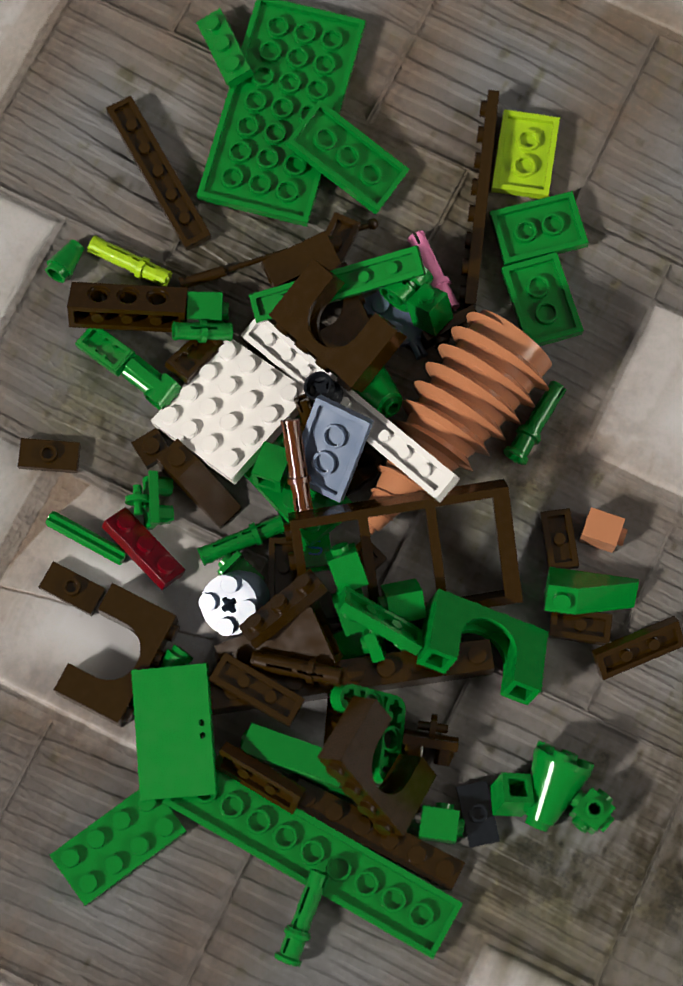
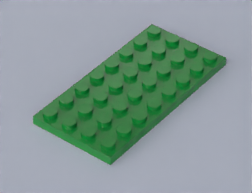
[197,0,366,227]

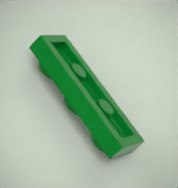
[196,8,255,89]
[338,586,423,656]

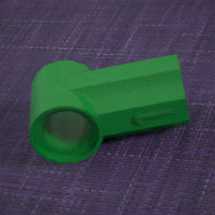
[121,355,182,411]

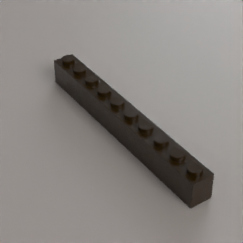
[210,639,495,715]

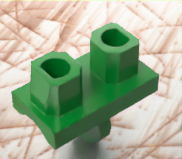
[125,470,174,530]

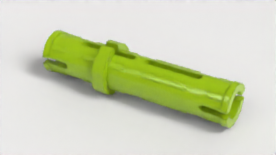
[87,235,172,287]

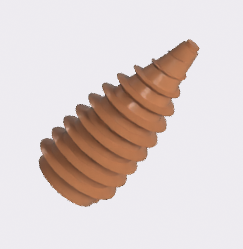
[368,310,552,535]

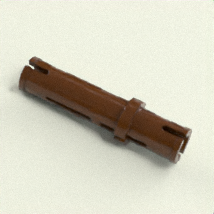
[280,418,313,512]

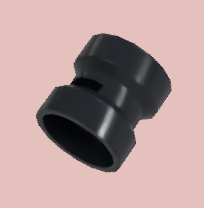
[304,371,344,404]

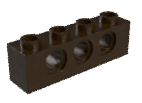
[67,282,188,332]

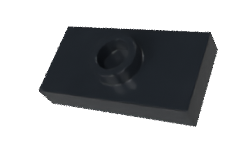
[456,780,500,849]

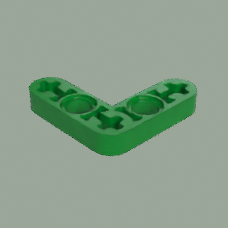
[330,684,406,784]

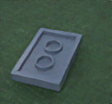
[287,394,374,503]

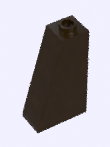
[214,601,343,672]

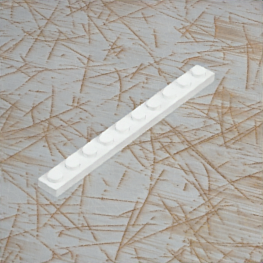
[241,318,460,502]

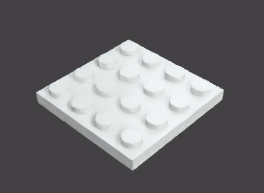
[151,339,308,485]

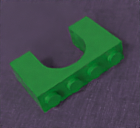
[417,589,548,706]

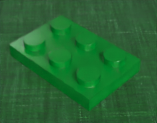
[489,191,589,266]
[501,252,584,346]

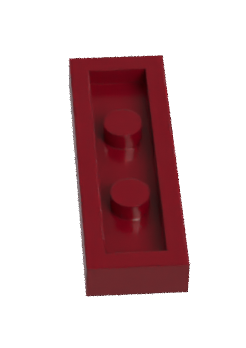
[102,507,186,590]

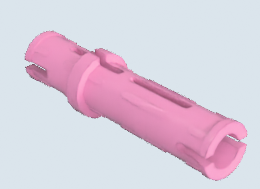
[407,231,460,311]

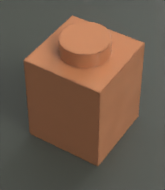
[579,507,628,553]

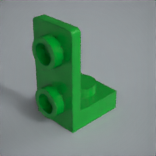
[333,629,387,663]

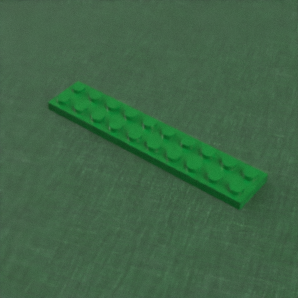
[162,761,463,959]

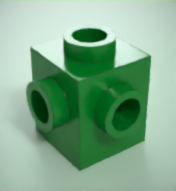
[568,788,616,835]

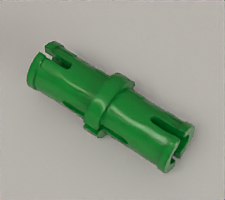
[172,320,233,343]

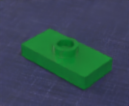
[75,328,137,377]

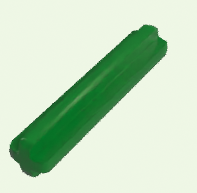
[46,511,127,565]

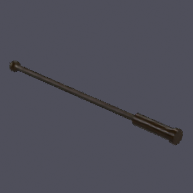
[178,218,378,288]

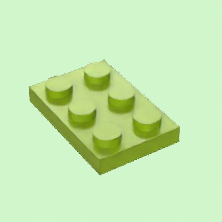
[491,109,560,199]

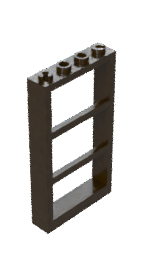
[283,479,523,632]

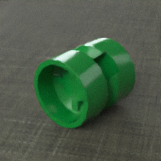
[379,266,434,312]

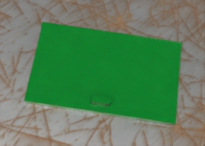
[131,663,218,802]

